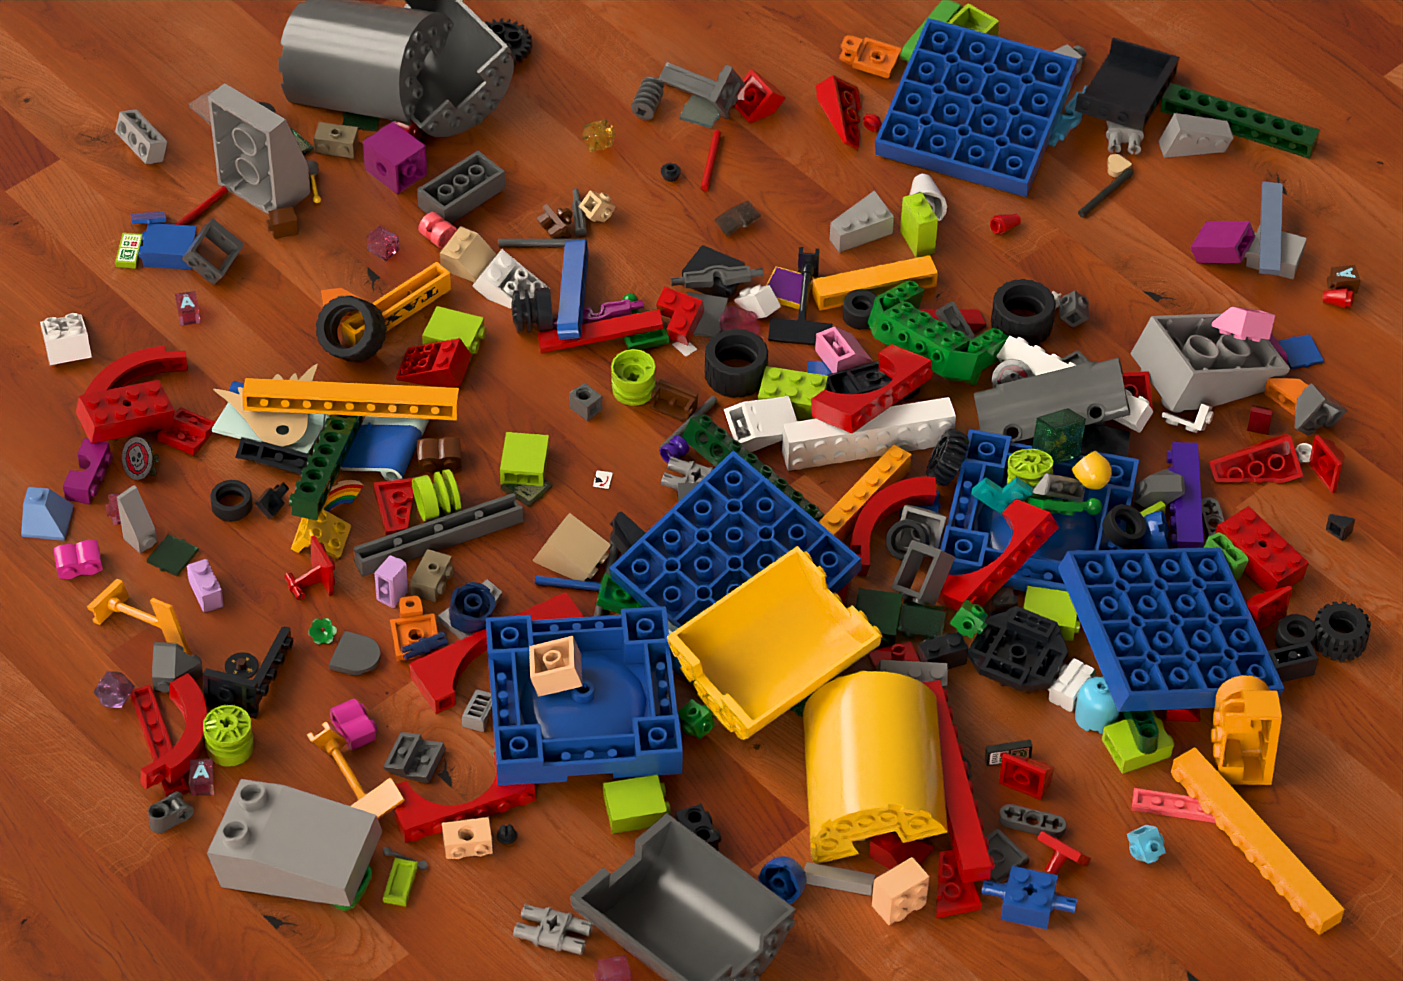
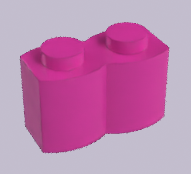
[54,540,103,579]
[330,698,377,751]

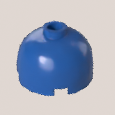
[1137,511,1172,549]
[758,856,807,904]

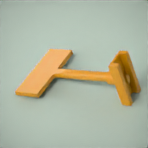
[87,579,191,655]
[308,722,405,819]

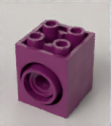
[363,122,427,194]

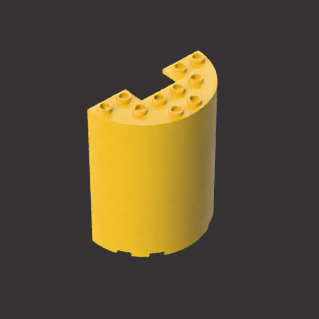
[667,546,882,740]
[803,671,948,864]

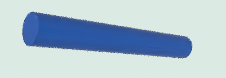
[535,576,601,591]

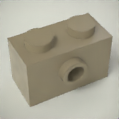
[314,122,359,158]
[410,549,455,602]

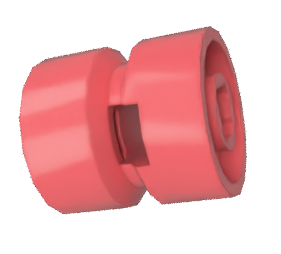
[418,212,457,249]

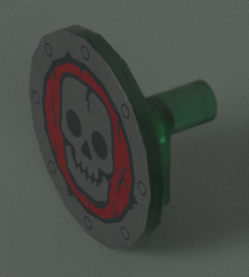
[992,359,1033,388]
[122,437,159,480]

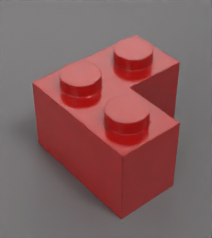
[656,286,705,346]

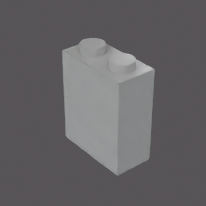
[1244,225,1307,279]

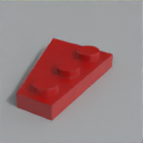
[373,477,416,536]
[936,849,982,919]

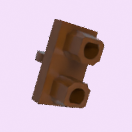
[537,204,573,239]

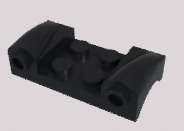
[826,361,920,399]

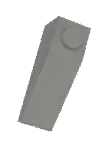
[117,485,157,553]

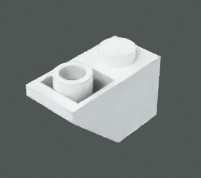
[734,285,781,319]

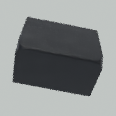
[1326,514,1355,541]

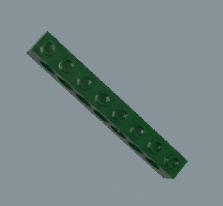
[1160,83,1320,159]
[289,414,363,520]
[682,414,825,522]

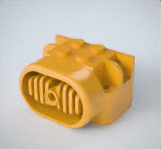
[1211,675,1282,785]

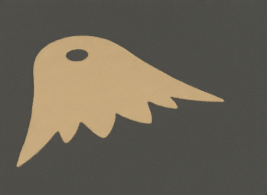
[213,364,318,446]

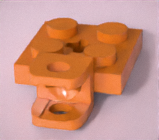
[839,35,902,79]
[390,595,441,661]

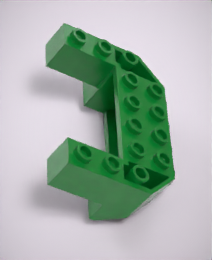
[868,280,1009,386]

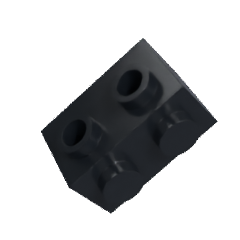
[917,632,968,670]
[1268,641,1318,682]

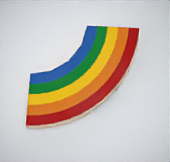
[322,480,364,512]

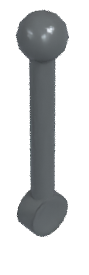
[383,847,428,871]

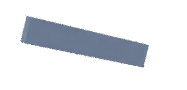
[1259,181,1283,275]

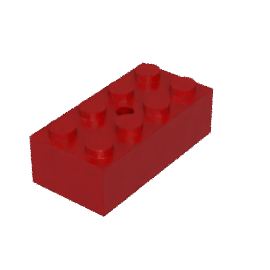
[76,380,175,444]
[1215,506,1309,592]

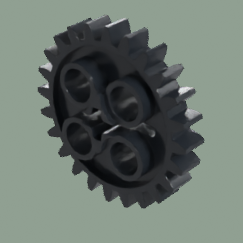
[485,18,532,66]

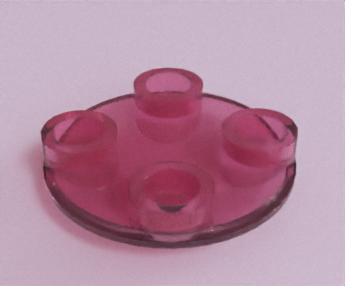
[719,306,759,335]

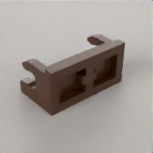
[649,379,698,422]

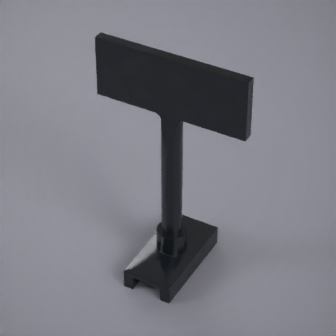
[768,247,833,346]

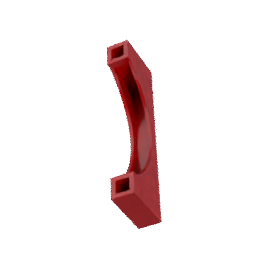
[409,592,584,714]

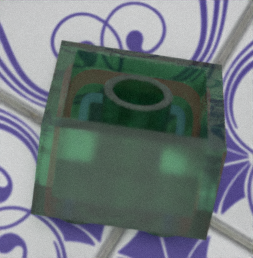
[897,600,949,639]

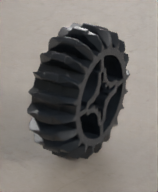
[926,429,969,486]

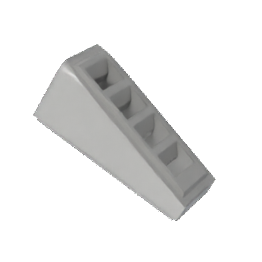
[462,689,492,732]

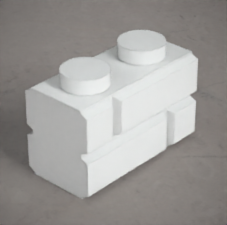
[1048,658,1096,712]

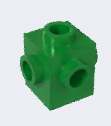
[950,599,988,639]
[677,699,715,740]

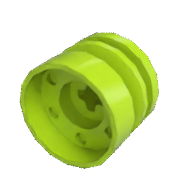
[611,349,656,406]
[1007,449,1054,502]
[412,469,461,522]
[203,705,254,766]

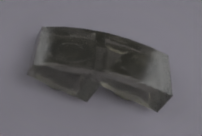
[714,201,761,237]

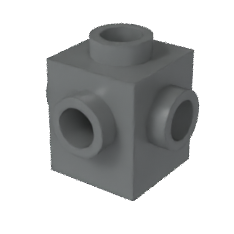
[1059,290,1089,328]

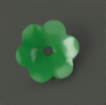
[308,618,337,644]

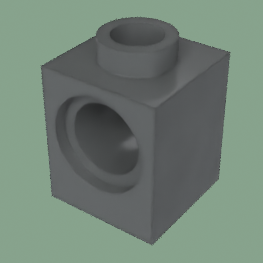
[569,383,602,421]

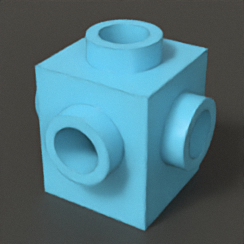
[1127,825,1166,863]

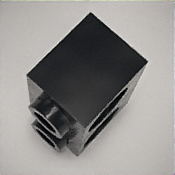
[675,804,721,851]

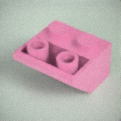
[1211,307,1275,342]
[815,327,873,373]

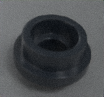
[661,163,681,182]

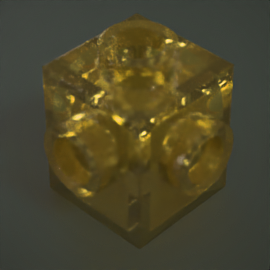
[582,119,615,152]

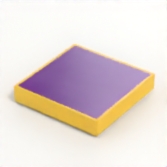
[766,266,814,309]

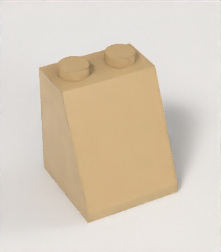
[532,513,611,581]

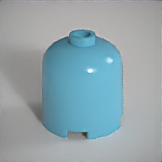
[1075,677,1120,734]

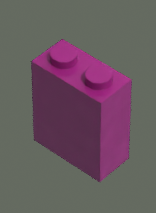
[1191,221,1256,263]

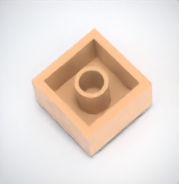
[529,636,582,697]
[872,857,929,925]

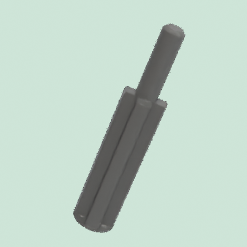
[572,188,587,237]

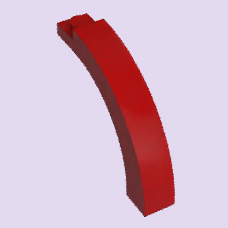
[81,346,188,428]
[849,477,936,576]
[141,673,207,789]

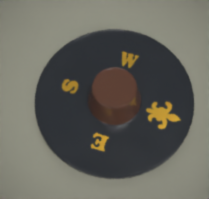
[224,652,258,678]

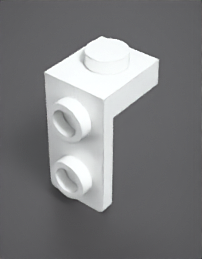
[1162,404,1214,433]

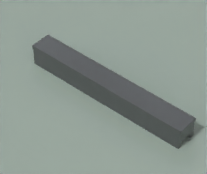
[354,493,524,577]

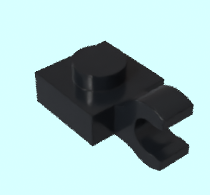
[255,482,289,519]

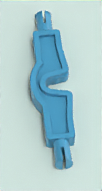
[1048,86,1088,147]

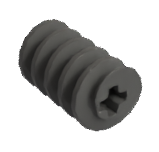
[631,77,664,120]

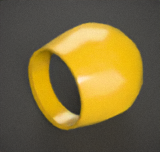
[1072,451,1112,490]

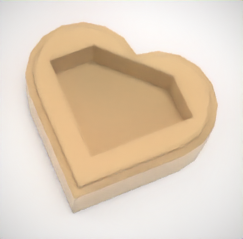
[1107,154,1132,177]

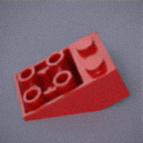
[396,338,472,388]

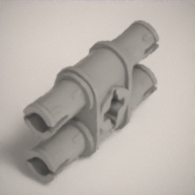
[1106,121,1144,154]
[660,456,713,491]
[513,903,593,955]

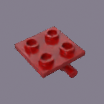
[284,535,335,601]

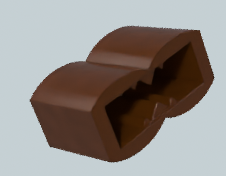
[417,437,462,472]

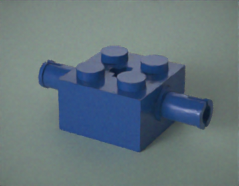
[982,866,1077,929]

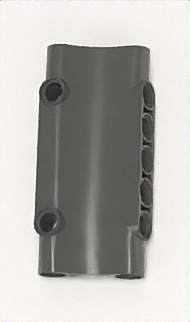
[974,357,1130,443]

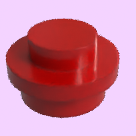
[863,114,882,132]

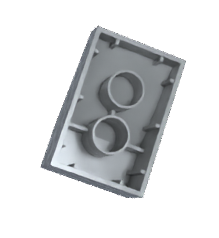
[208,83,311,214]
[1130,313,1290,413]
[207,779,382,907]

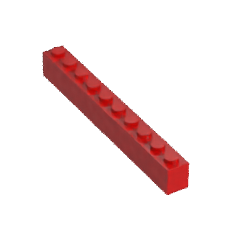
[921,680,994,883]

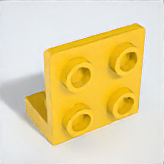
[291,509,351,559]

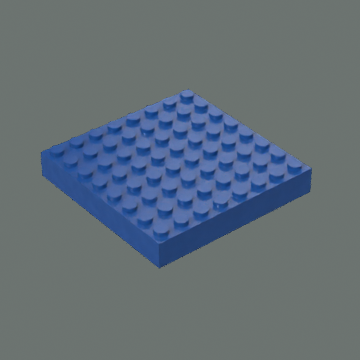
[875,18,1078,197]
[609,451,862,632]
[1058,548,1285,712]

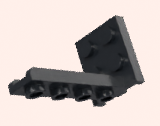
[203,626,294,719]

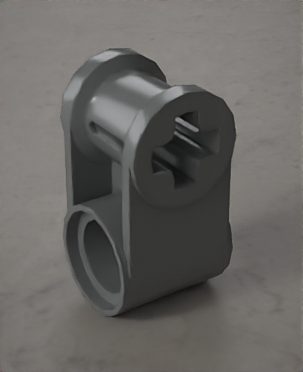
[148,792,194,833]

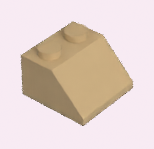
[440,227,497,283]

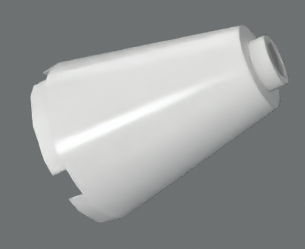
[909,174,947,221]

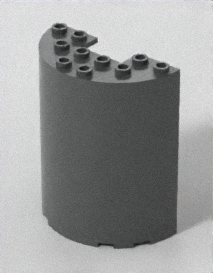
[278,0,454,122]
[404,0,514,137]
[570,814,796,981]

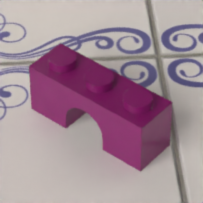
[63,438,113,505]

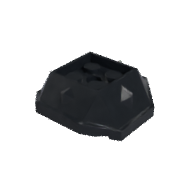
[967,606,1068,694]

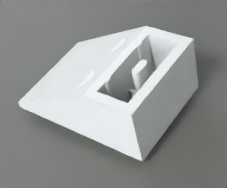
[472,249,550,309]
[40,313,92,365]
[724,396,798,452]

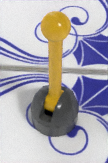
[307,160,321,203]

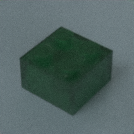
[1032,408,1086,465]

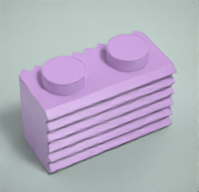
[374,555,408,608]
[186,559,224,613]

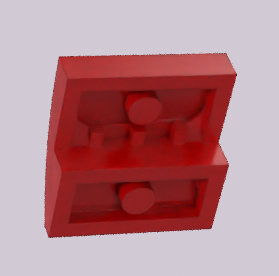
[157,408,216,456]

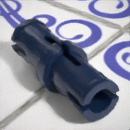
[401,631,448,660]

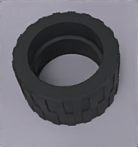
[991,279,1056,346]
[316,295,387,362]
[705,329,768,398]

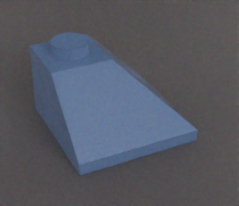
[21,487,74,541]

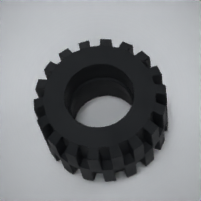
[1314,601,1371,662]

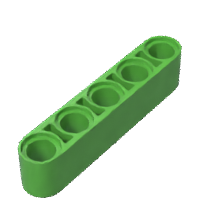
[900,0,963,62]

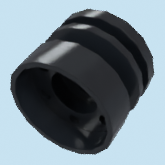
[511,287,553,333]

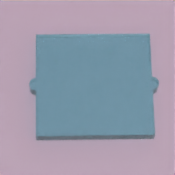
[679,96,719,128]

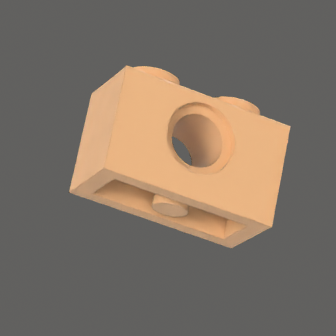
[442,817,493,859]

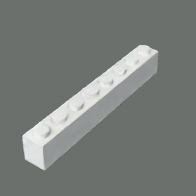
[997,336,1153,433]

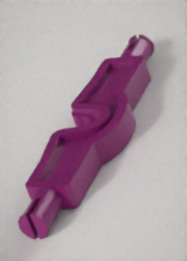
[553,299,644,328]

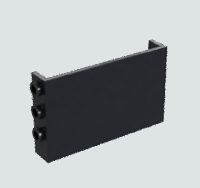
[1075,37,1180,131]

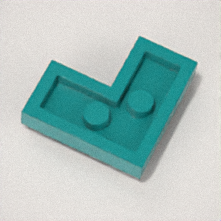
[971,477,1033,516]

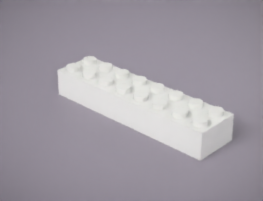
[782,397,956,471]

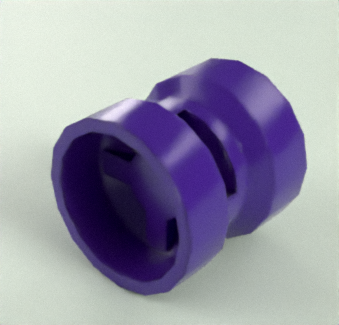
[659,435,690,463]

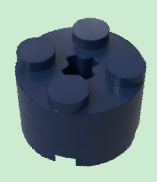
[449,582,496,634]

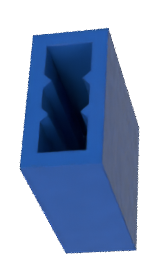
[139,223,198,270]

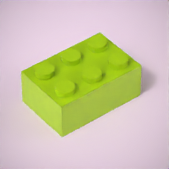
[758,366,828,421]

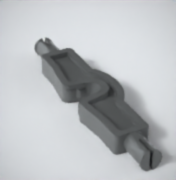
[670,265,764,288]

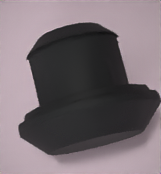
[496,824,517,844]

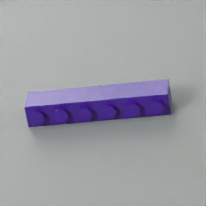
[1167,442,1204,549]

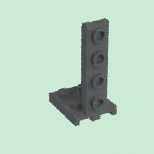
[658,62,745,119]

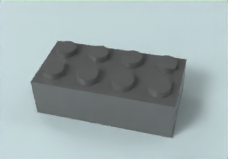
[417,151,505,224]

